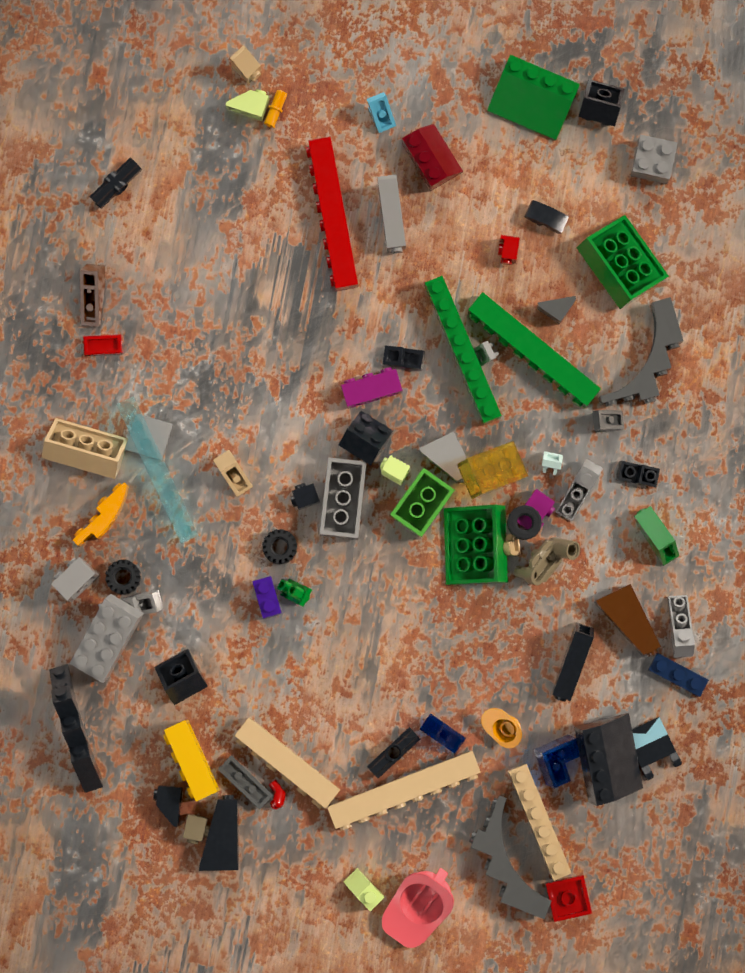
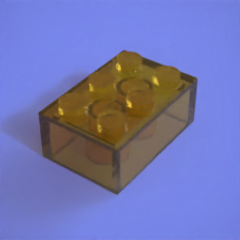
[457,441,528,499]

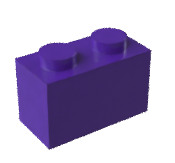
[252,576,282,619]

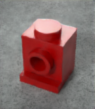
[498,235,520,265]

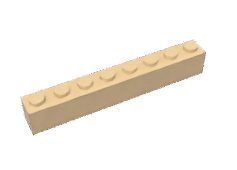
[327,750,481,831]

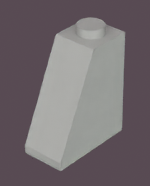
[419,431,474,483]

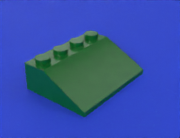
[487,54,580,140]
[576,215,669,309]
[444,504,508,585]

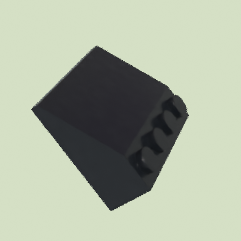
[574,713,643,806]

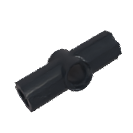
[89,157,142,209]
[367,727,421,779]

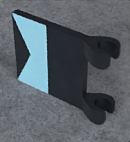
[632,717,682,780]

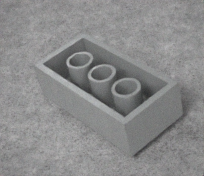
[320,457,367,540]
[69,594,144,683]

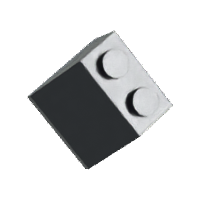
[578,79,625,127]
[154,649,208,705]

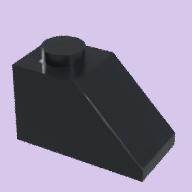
[153,785,183,827]

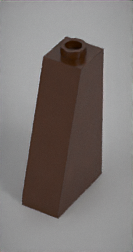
[594,584,661,657]

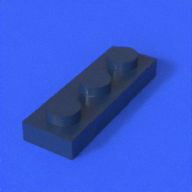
[648,653,709,697]

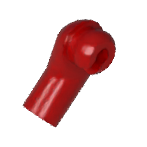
[268,779,286,810]

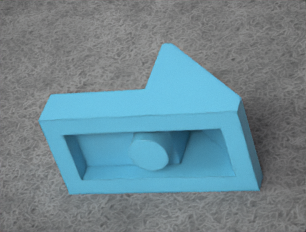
[367,92,396,133]

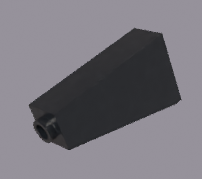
[552,622,594,702]
[199,795,239,871]

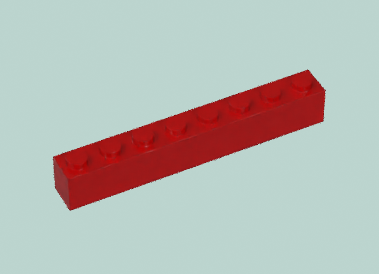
[306,136,358,292]

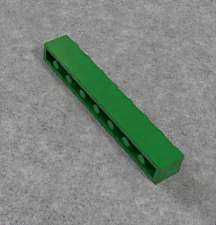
[424,275,502,426]
[467,292,601,408]

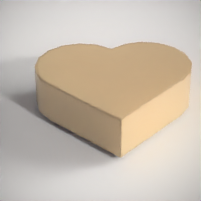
[503,534,521,556]

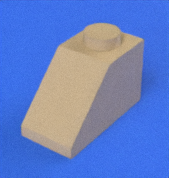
[230,45,262,84]
[213,450,253,497]

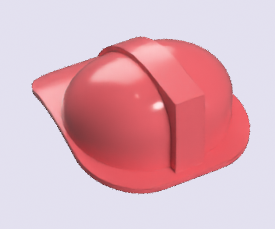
[382,868,454,948]

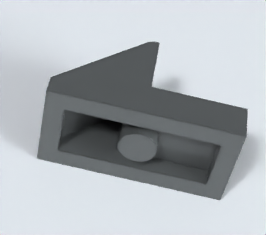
[592,410,624,432]

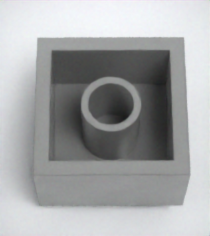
[630,135,678,184]
[51,557,100,602]

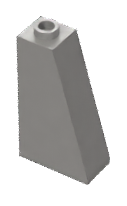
[377,174,406,254]

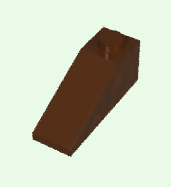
[80,264,105,327]

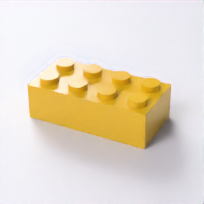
[163,720,220,801]

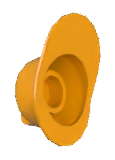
[481,708,522,748]

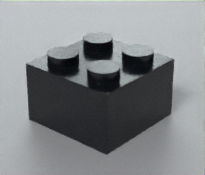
[338,411,393,465]

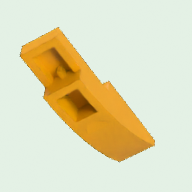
[73,482,129,547]

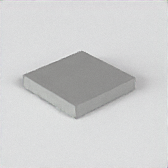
[125,413,173,461]

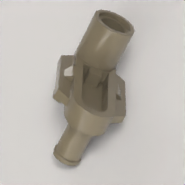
[514,537,580,585]

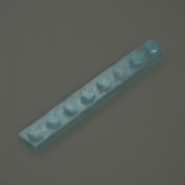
[116,396,198,543]

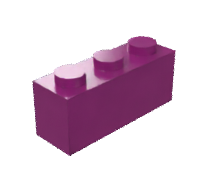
[341,367,403,409]

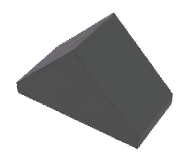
[537,296,576,324]

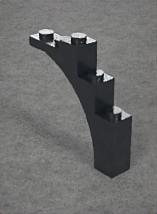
[49,664,103,793]

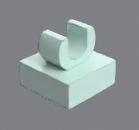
[542,451,563,475]

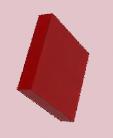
[545,875,592,922]

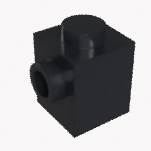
[290,483,320,510]

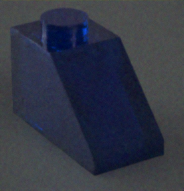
[420,713,466,754]

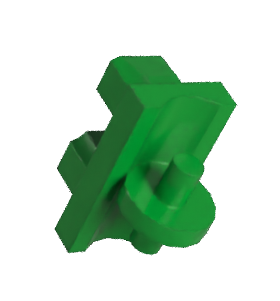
[277,579,312,607]

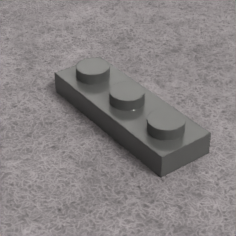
[218,755,273,809]

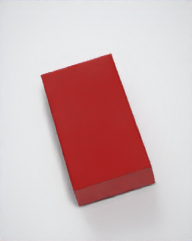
[83,334,123,356]

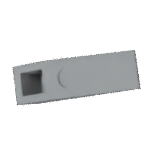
[556,458,603,521]
[668,595,695,658]

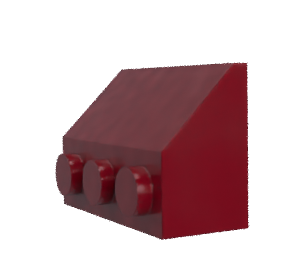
[402,124,463,191]

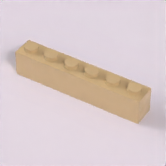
[234,717,340,809]
[508,763,572,881]

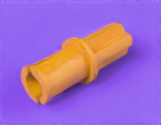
[264,90,287,128]

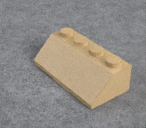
[42,418,128,479]

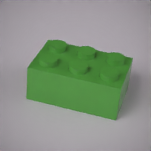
[390,468,455,538]

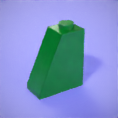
[634,506,679,566]

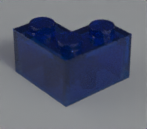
[533,734,580,788]

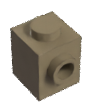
[183,814,210,844]

